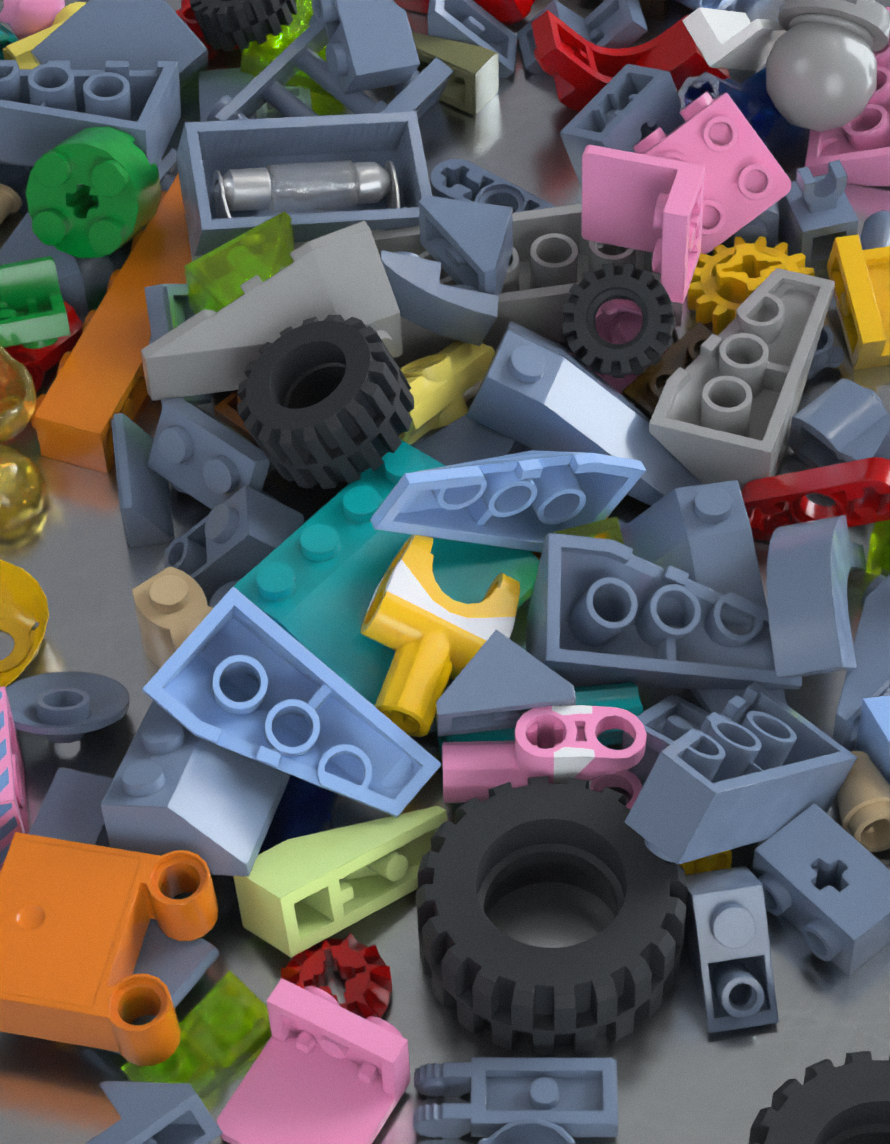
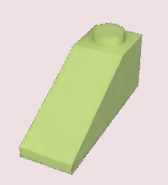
[233,806,448,958]

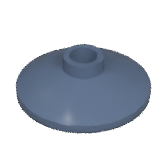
[6,671,130,743]

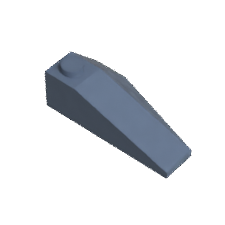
[466,321,703,506]

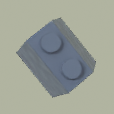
[31,0,208,89]

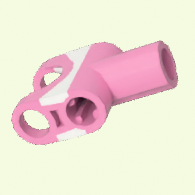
[442,705,647,810]

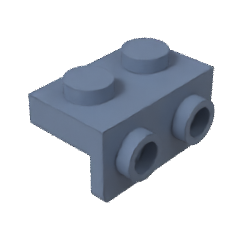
[147,397,277,510]

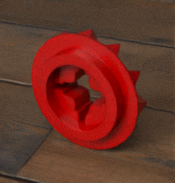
[280,932,392,1019]

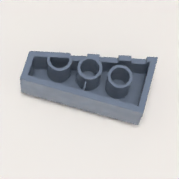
[0,60,181,167]
[625,682,858,865]

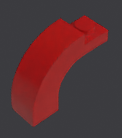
[531,10,731,112]

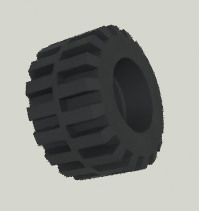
[237,315,414,489]

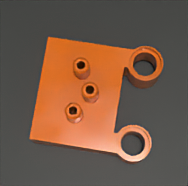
[0,832,219,1066]

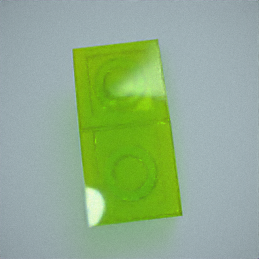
[121,971,272,1099]

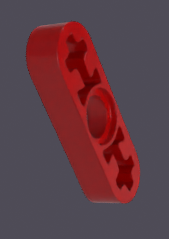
[741,457,890,541]

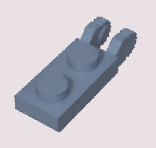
[413,1057,618,1138]

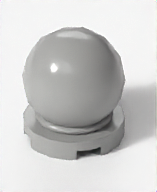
[766,0,890,132]

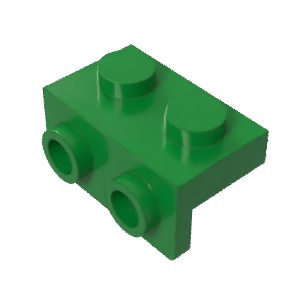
[0,256,71,349]

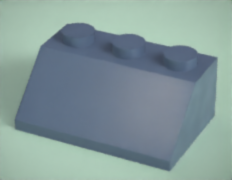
[101,700,291,876]

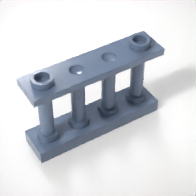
[207,14,453,205]

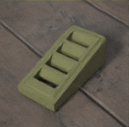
[412,32,499,116]

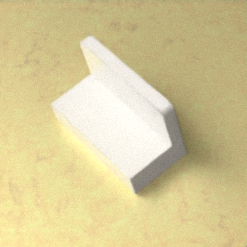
[682,7,787,71]

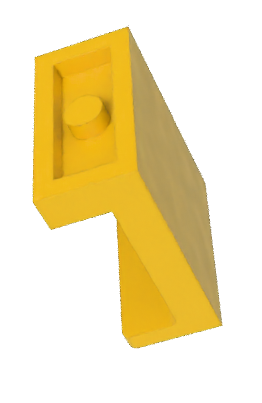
[826,234,890,371]

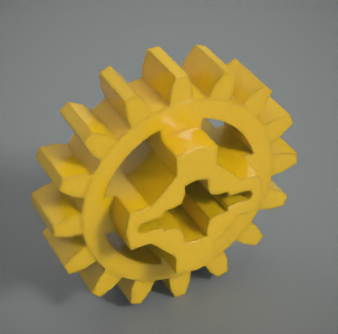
[687,236,815,336]

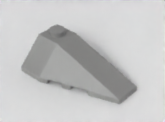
[140,220,403,401]
[649,268,835,491]

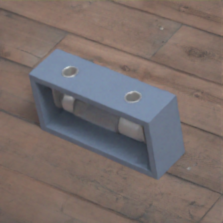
[176,111,432,259]

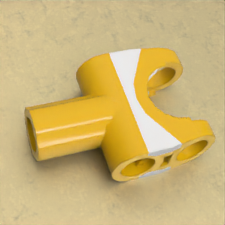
[360,534,520,737]

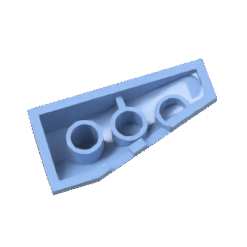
[370,450,646,552]
[142,587,442,818]

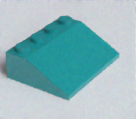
[229,439,540,706]

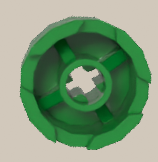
[26,126,162,258]

